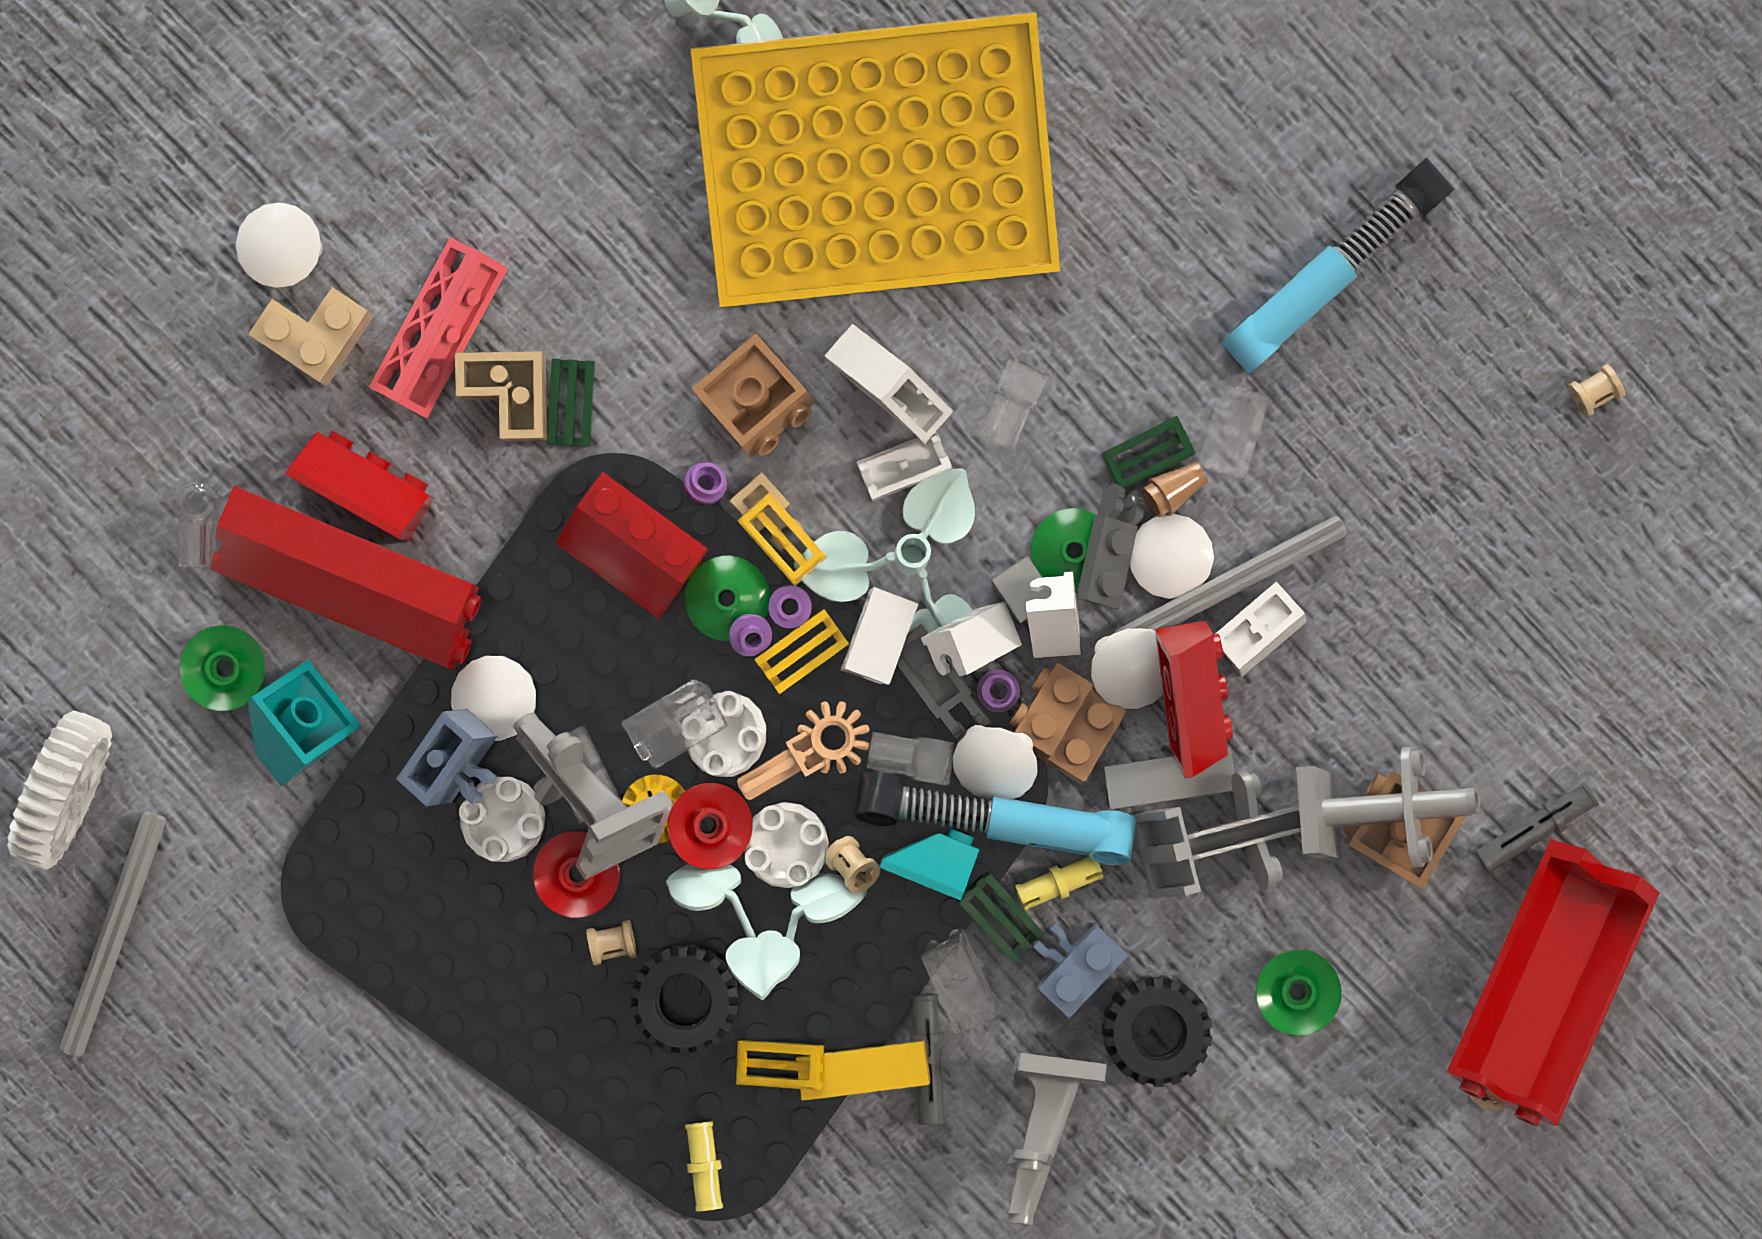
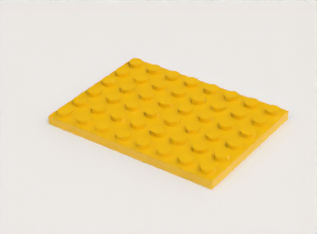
[691,12,1060,307]

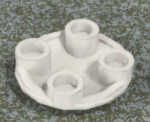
[236,203,323,289]
[1130,514,1214,599]
[1091,628,1163,709]
[451,656,536,741]
[682,691,766,777]
[952,725,1038,801]
[459,777,545,862]
[744,802,829,888]

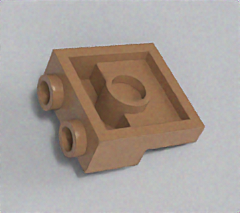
[691,333,816,458]
[1009,662,1127,785]
[1343,770,1467,890]

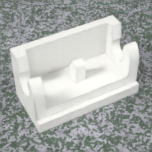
[856,432,952,502]
[1026,572,1081,658]
[1215,582,1307,677]
[840,587,918,685]
[921,601,1022,676]

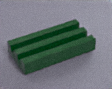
[547,358,595,447]
[1100,416,1196,489]
[956,871,1045,963]

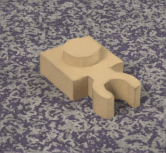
[730,472,805,550]

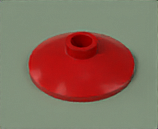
[667,783,753,869]
[533,831,620,918]

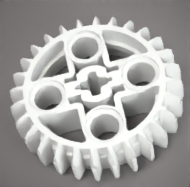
[7,710,112,870]

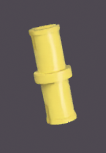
[1014,856,1104,911]
[685,1121,723,1212]

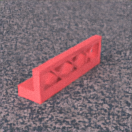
[369,238,508,419]

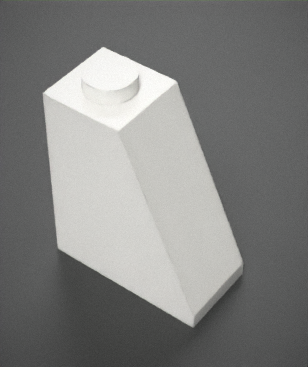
[825,324,953,443]

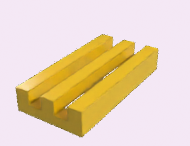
[738,492,827,586]
[755,609,849,694]
[736,1040,824,1090]

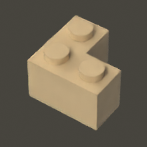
[248,287,374,386]
[455,351,547,442]

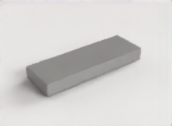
[1103,748,1235,809]

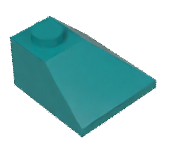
[247,659,361,787]
[879,828,979,900]

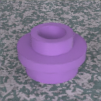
[684,462,727,505]
[768,585,812,628]
[729,614,772,656]
[977,670,1020,712]

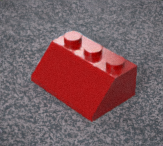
[285,430,434,542]
[555,472,710,619]
[1155,621,1233,778]

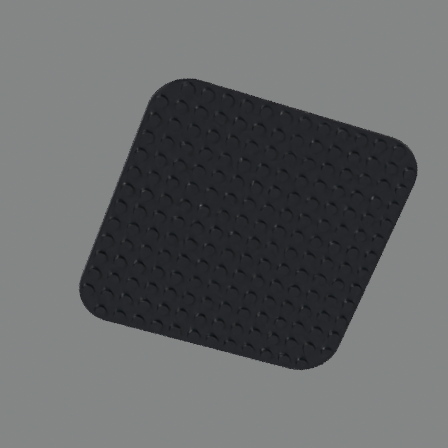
[281,453,1048,1221]

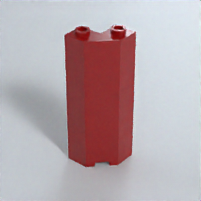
[210,486,482,670]
[1447,839,1660,1127]

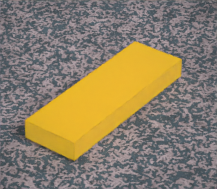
[796,1040,931,1101]

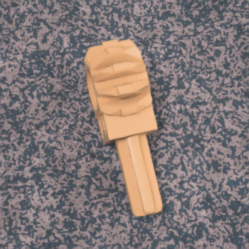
[737,701,869,800]

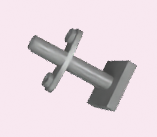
[513,712,673,880]
[1296,746,1480,868]
[1132,771,1301,898]
[1007,1053,1107,1226]

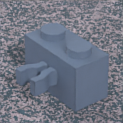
[396,709,498,806]
[1033,922,1129,1018]

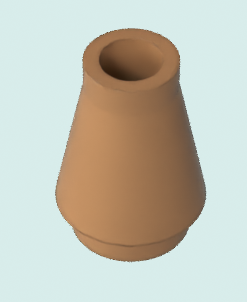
[1141,461,1208,518]

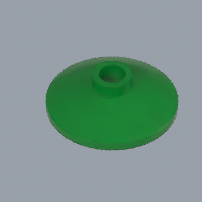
[1031,508,1095,594]
[685,556,770,641]
[179,625,266,711]
[1255,949,1342,1036]

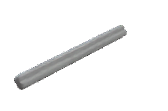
[1114,516,1347,633]
[60,811,166,1057]

